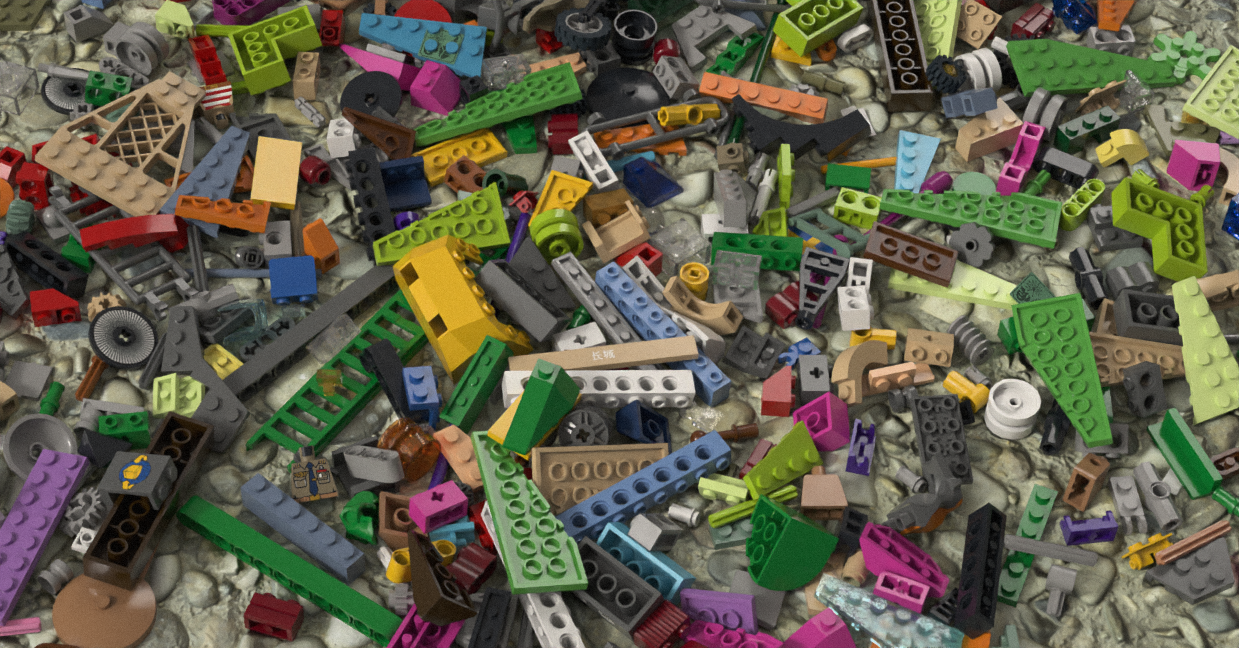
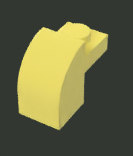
[1095,129,1149,168]

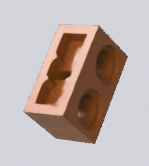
[444,155,486,193]

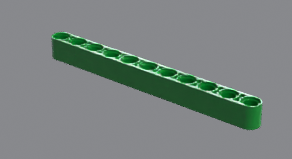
[176,495,403,648]

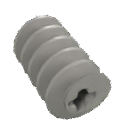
[947,315,994,365]

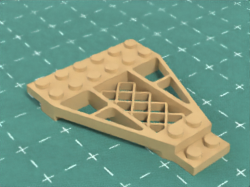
[35,71,206,217]

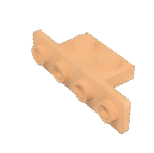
[861,362,935,397]

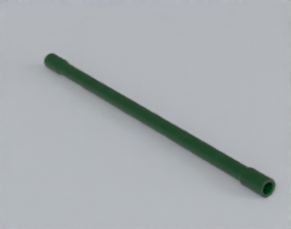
[726,0,788,145]

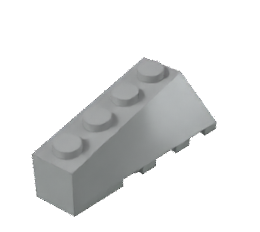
[714,170,757,227]

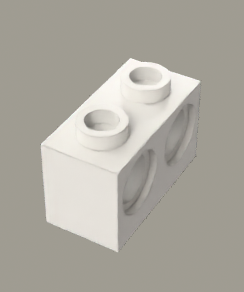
[327,118,362,158]
[837,285,874,331]

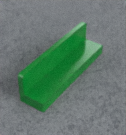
[439,335,514,434]
[1146,408,1223,500]

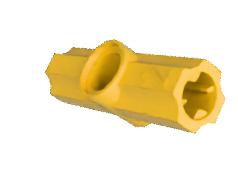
[658,103,720,126]

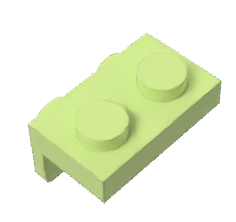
[698,473,750,506]

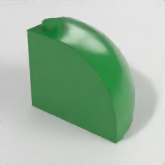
[746,494,839,591]

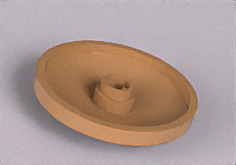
[52,573,157,648]

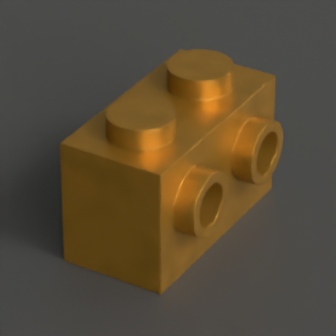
[583,188,634,229]

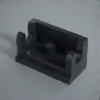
[833,506,868,557]

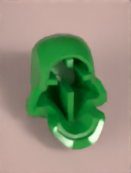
[339,491,379,546]

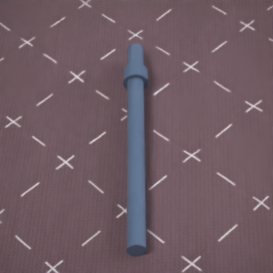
[185,269,322,278]

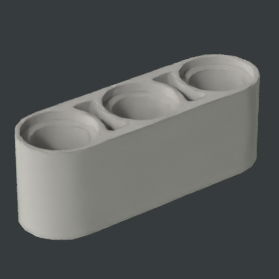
[343,445,405,483]

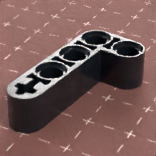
[359,338,429,430]

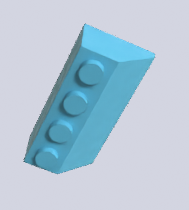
[596,522,696,606]

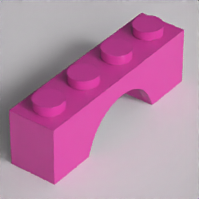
[996,121,1046,196]

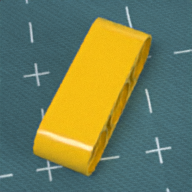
[386,540,456,584]

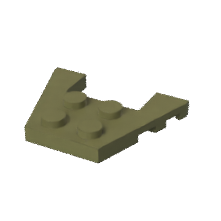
[0,0,52,31]
[1143,104,1221,157]

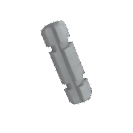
[294,96,326,128]

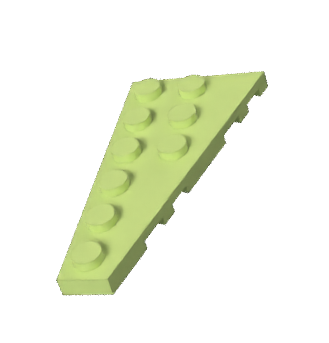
[913,0,962,89]
[1182,45,1239,139]
[888,260,1018,310]
[1172,276,1239,426]

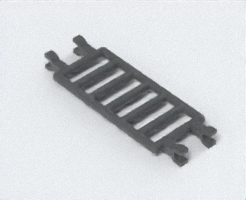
[48,185,199,322]

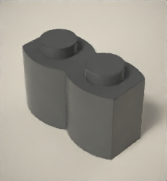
[1105,262,1160,301]

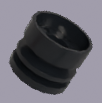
[611,9,657,66]

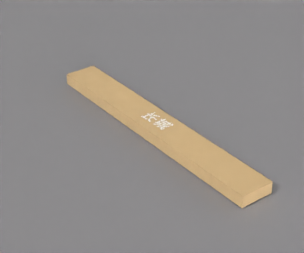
[508,335,699,371]

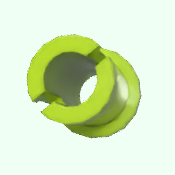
[1132,169,1160,189]
[1190,185,1214,208]

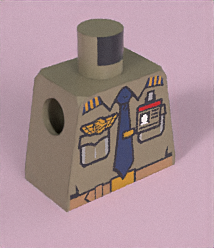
[291,445,339,503]

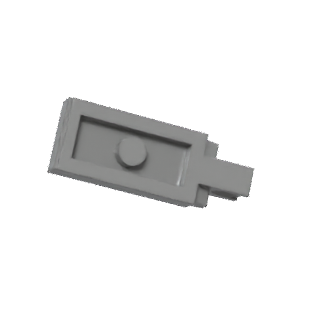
[80,398,151,418]

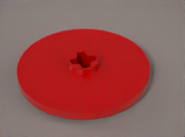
[395,0,453,60]

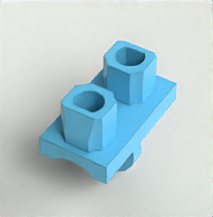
[429,515,475,554]

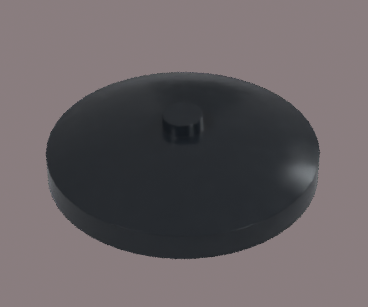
[586,68,670,130]

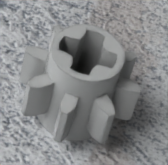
[70,102,95,129]
[389,584,414,615]

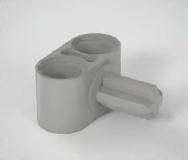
[1045,564,1077,617]

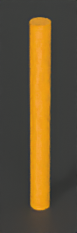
[821,157,897,174]

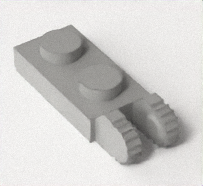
[1108,476,1147,535]

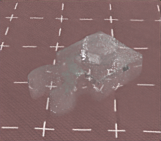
[680,400,725,433]

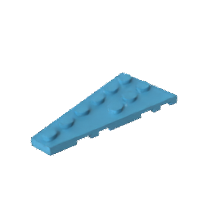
[359,13,487,78]

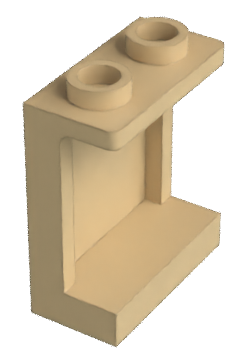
[582,200,651,263]

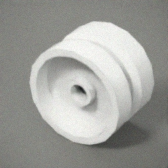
[954,48,1002,92]
[984,379,1041,440]

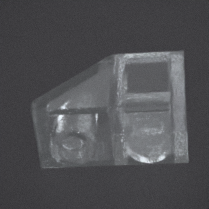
[1119,70,1155,114]

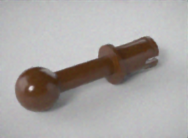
[690,423,759,443]

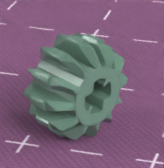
[5,200,35,236]

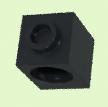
[459,75,488,108]

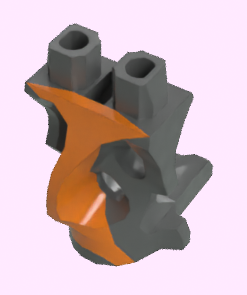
[882,451,963,536]

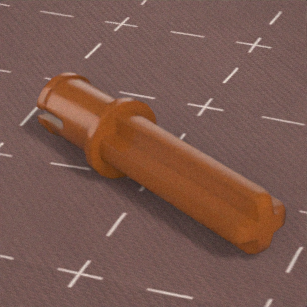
[75,355,109,402]

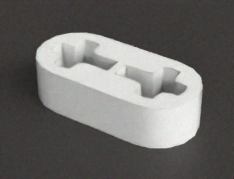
[837,24,874,53]

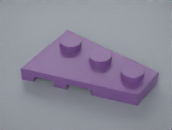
[680,588,758,635]

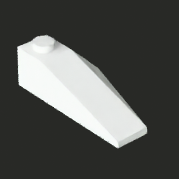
[654,302,726,364]

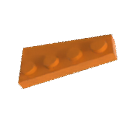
[1096,0,1137,31]
[593,123,687,156]
[174,195,271,233]

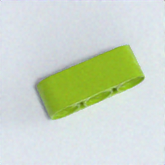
[1059,179,1105,231]

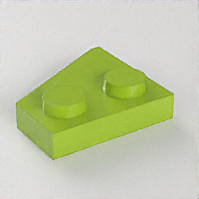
[752,207,789,237]

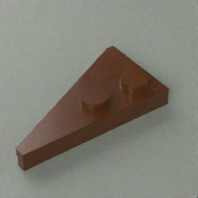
[341,107,416,160]

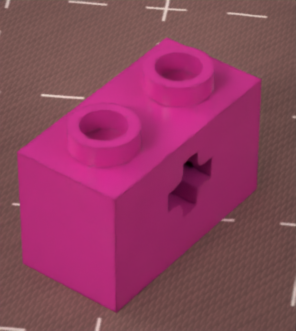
[409,480,468,534]
[870,570,930,623]

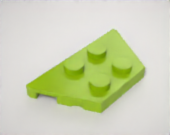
[777,144,795,220]

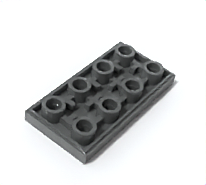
[910,394,974,488]

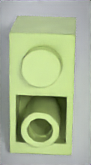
[155,0,195,40]

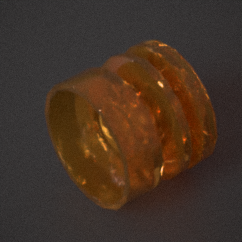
[377,417,441,482]

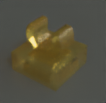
[316,369,343,396]

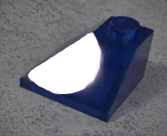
[623,156,684,209]

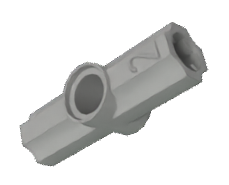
[168,283,240,320]
[1133,462,1183,532]

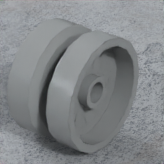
[113,22,169,76]
[1022,87,1068,142]

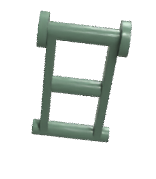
[787,208,870,259]

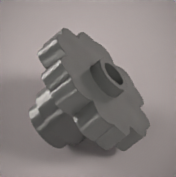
[949,222,996,267]

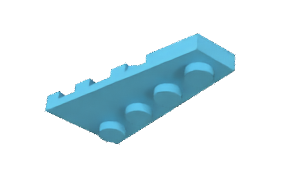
[894,130,941,193]

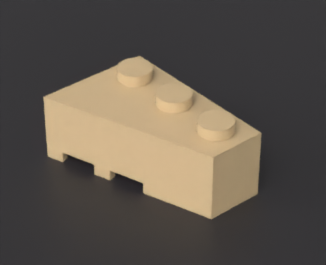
[955,97,1024,162]

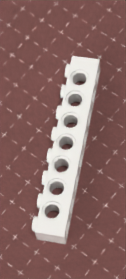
[502,370,695,409]
[481,501,585,648]

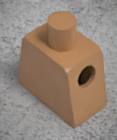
[1062,453,1110,512]
[799,466,848,520]

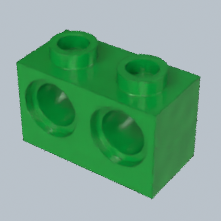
[85,70,133,109]

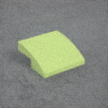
[153,373,205,419]

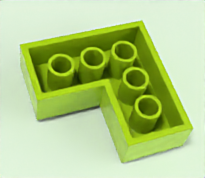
[773,0,864,57]
[228,5,322,96]
[1111,177,1208,282]

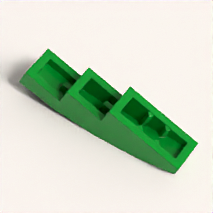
[706,32,764,77]

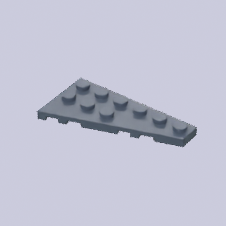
[160,126,251,238]

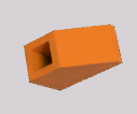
[302,218,340,274]

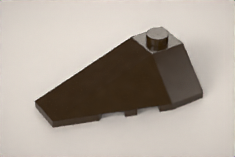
[407,529,478,626]

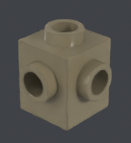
[716,143,750,175]

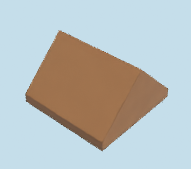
[378,491,427,552]

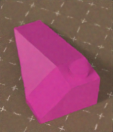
[340,44,421,91]
[783,607,856,648]
[682,620,785,648]

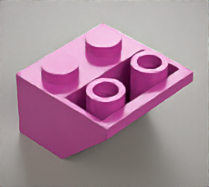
[1166,140,1220,192]

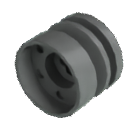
[558,405,612,447]

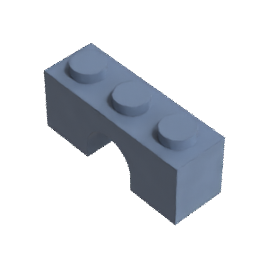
[941,87,998,118]

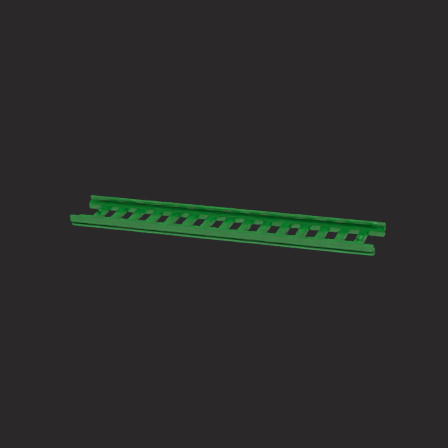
[245,236,513,473]

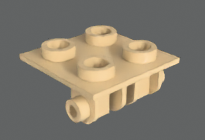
[956,0,1003,49]
[1075,79,1126,116]

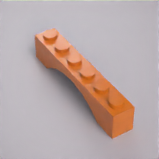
[699,72,828,124]

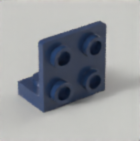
[379,156,432,212]

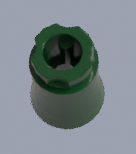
[482,169,529,199]

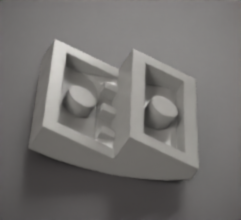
[729,570,786,630]

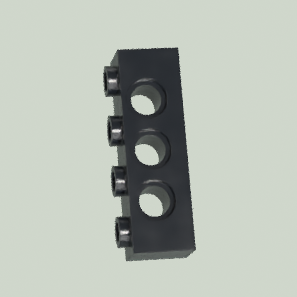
[4,231,89,298]

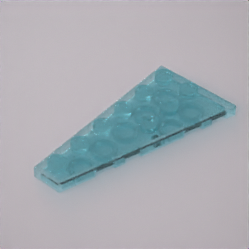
[814,573,965,648]

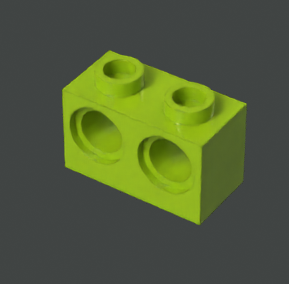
[833,187,882,230]

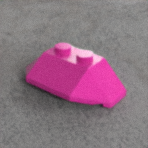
[859,522,950,598]
[386,603,465,648]

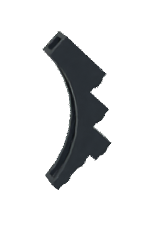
[732,94,872,162]

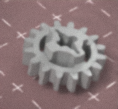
[58,487,107,537]

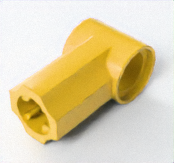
[849,326,896,350]
[943,370,990,413]

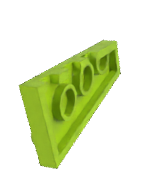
[743,420,824,500]

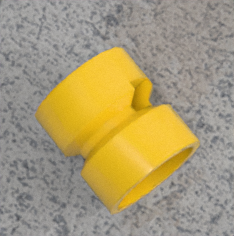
[680,262,709,301]

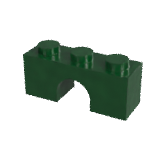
[1053,105,1121,155]

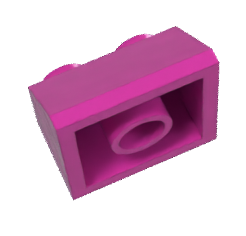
[410,60,461,116]
[793,391,850,452]

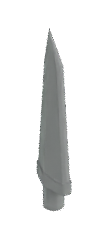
[38,63,89,81]

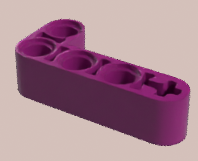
[212,0,291,26]

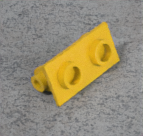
[1122,533,1173,570]

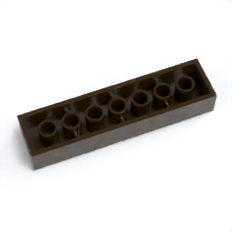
[866,0,933,112]
[83,411,214,591]

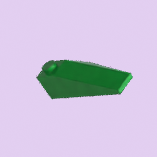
[502,358,580,455]

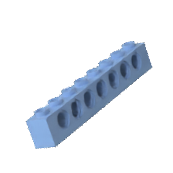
[595,262,731,409]
[555,430,731,545]

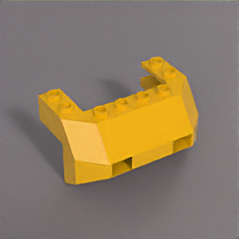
[393,234,533,385]

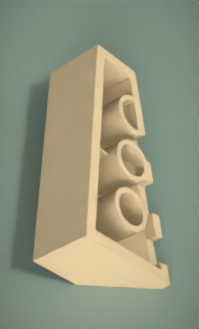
[1196,270,1239,312]

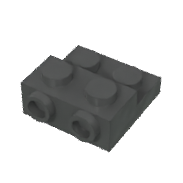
[1086,204,1143,252]

